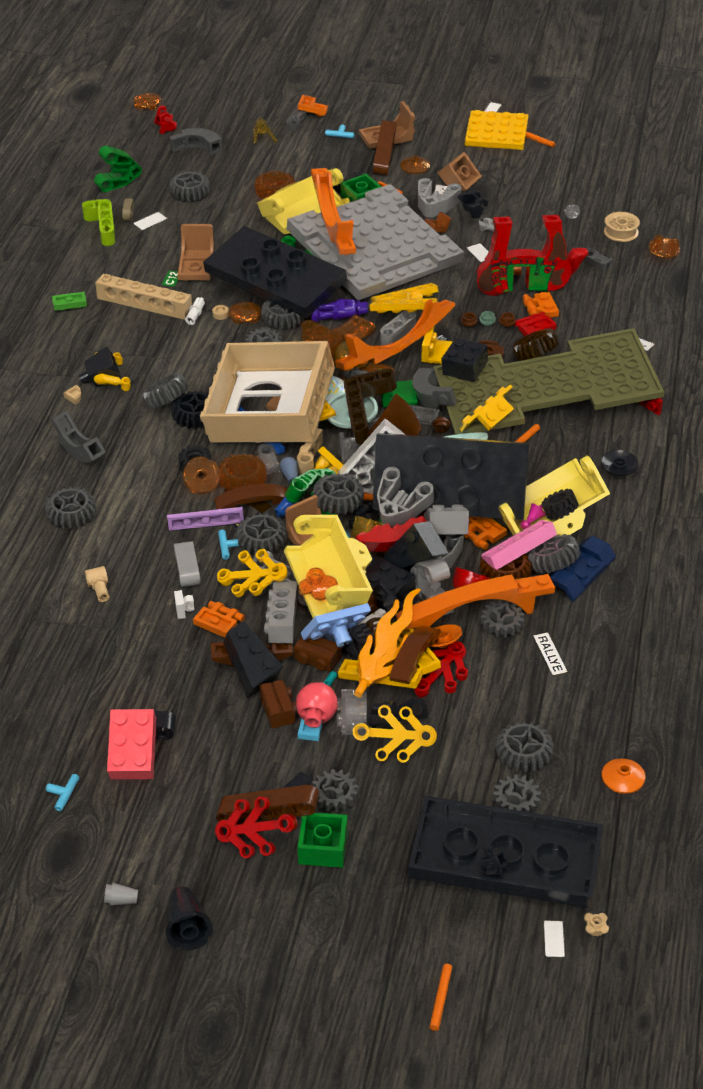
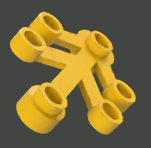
[217,549,287,597]
[353,705,437,763]

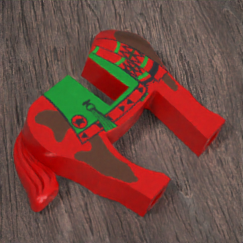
[477,215,588,296]

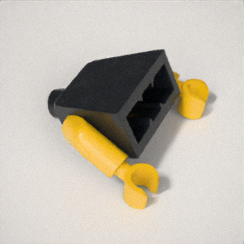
[79,347,131,391]

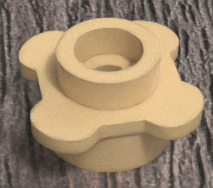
[584,913,609,936]

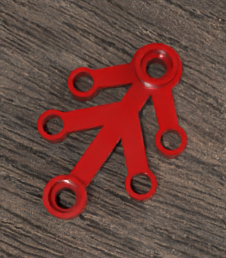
[413,641,468,697]
[215,797,297,858]

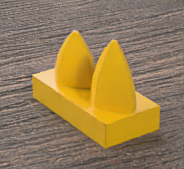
[314,446,343,474]

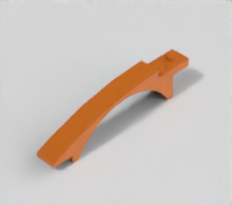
[311,168,356,255]
[335,299,455,371]
[395,574,555,630]

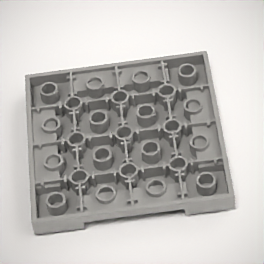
[287,184,464,300]

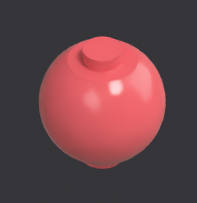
[296,682,338,728]

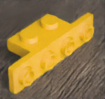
[460,384,514,432]

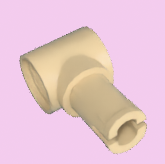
[85,566,109,602]

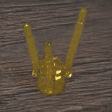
[253,118,278,143]

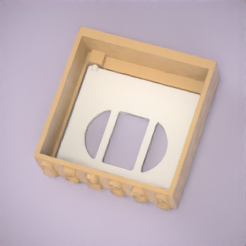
[200,341,335,443]

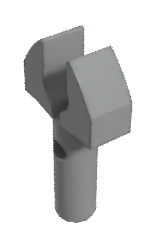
[479,218,494,233]

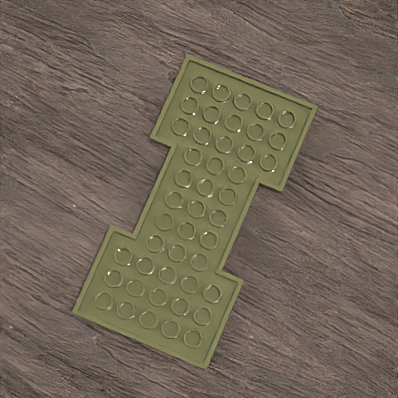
[433,328,664,435]

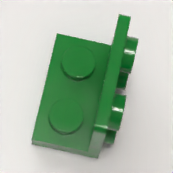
[379,369,418,407]

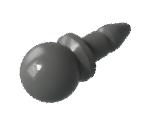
[342,367,369,378]

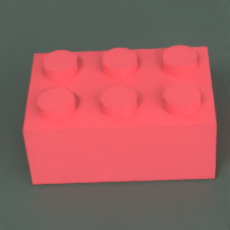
[107,709,156,780]

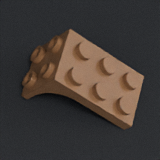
[359,101,415,149]
[177,224,215,281]
[285,495,322,546]

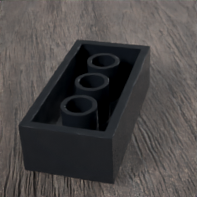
[365,552,415,612]

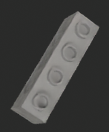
[264,582,298,643]

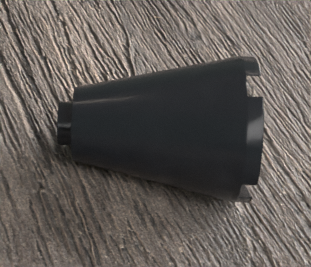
[166,886,213,951]

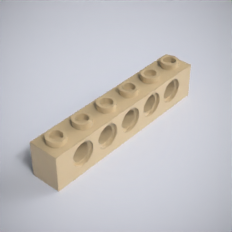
[95,274,192,320]

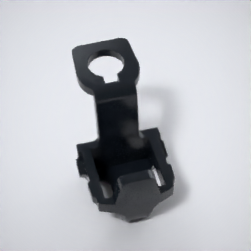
[367,698,428,729]

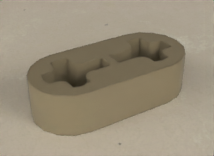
[122,198,134,221]

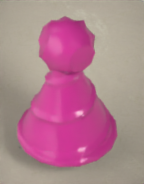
[520,503,546,530]

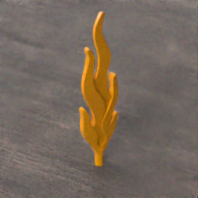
[354,588,421,698]

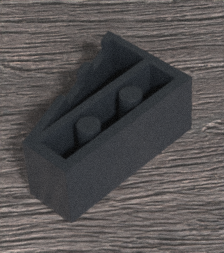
[382,521,448,570]
[223,621,283,698]

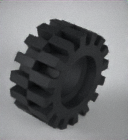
[178,445,212,477]
[541,489,579,520]
[344,624,375,661]

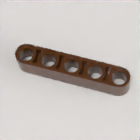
[373,120,397,176]
[216,785,319,825]

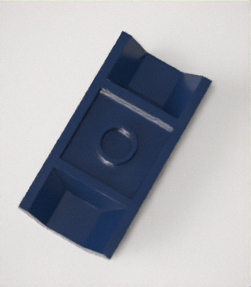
[549,536,616,602]

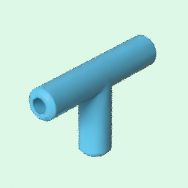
[325,125,354,139]
[218,530,239,560]
[46,774,80,811]

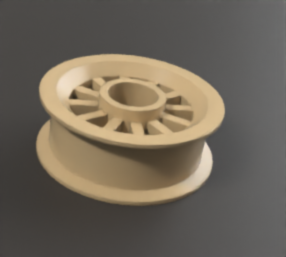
[604,212,640,242]

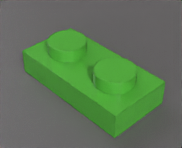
[52,292,87,311]

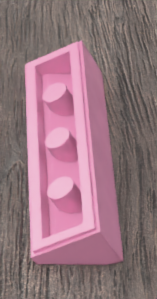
[481,520,557,570]

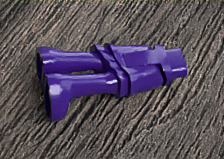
[311,298,368,323]

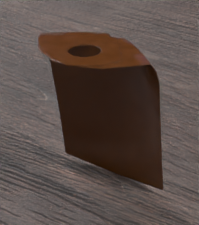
[370,394,422,435]

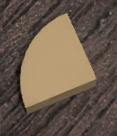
[64,385,82,405]

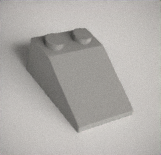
[423,504,469,534]

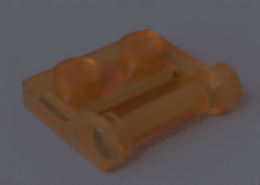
[331,315,375,341]

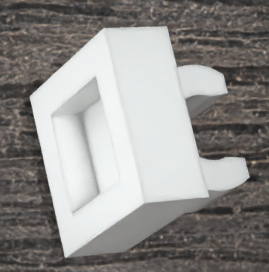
[174,590,195,619]

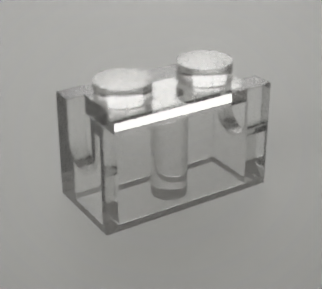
[337,689,367,735]

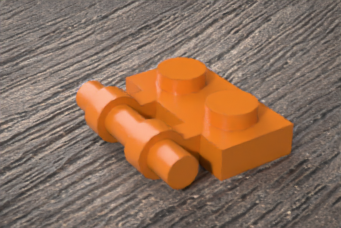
[523,292,559,317]
[464,516,507,550]
[193,601,245,638]

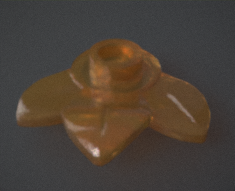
[299,567,338,601]

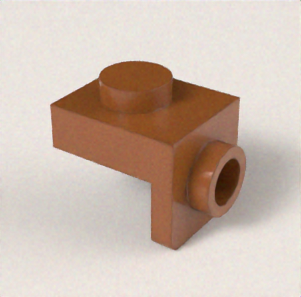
[425,212,451,233]

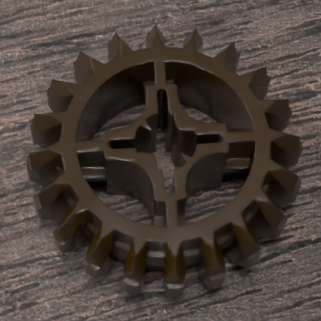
[512,328,559,361]

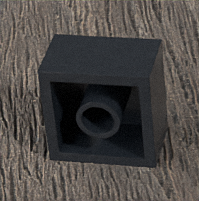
[441,338,488,382]

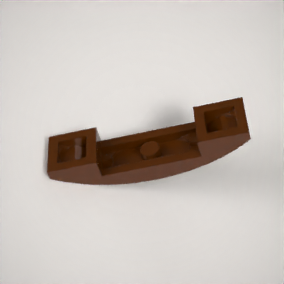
[214,484,287,510]
[389,626,441,684]
[210,642,293,666]

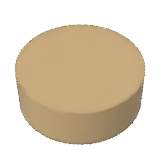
[212,305,229,320]

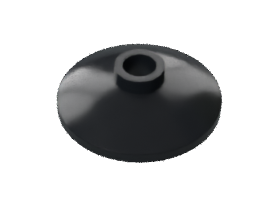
[601,450,638,476]

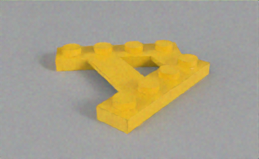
[370,283,438,313]
[338,622,441,689]

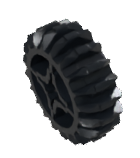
[171,390,209,429]

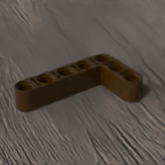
[344,368,397,445]

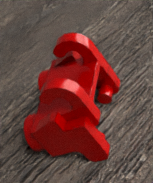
[154,106,177,134]

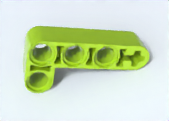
[82,199,115,246]

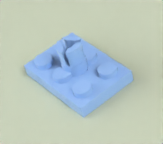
[301,603,371,647]

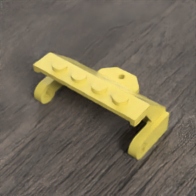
[257,168,350,234]
[498,456,610,536]
[284,515,373,618]

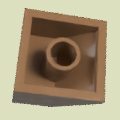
[437,152,482,191]

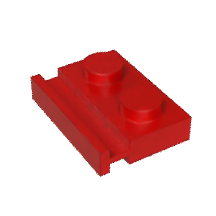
[515,311,557,336]

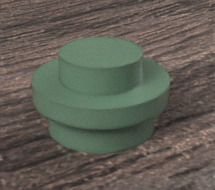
[479,311,496,326]

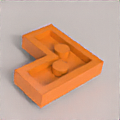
[298,95,328,116]

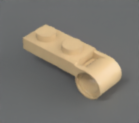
[297,428,323,475]

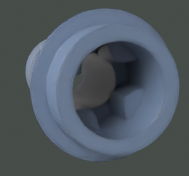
[280,457,298,484]

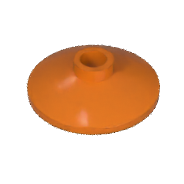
[428,624,462,648]
[602,758,645,794]

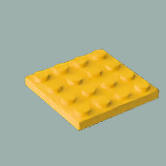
[465,110,528,150]

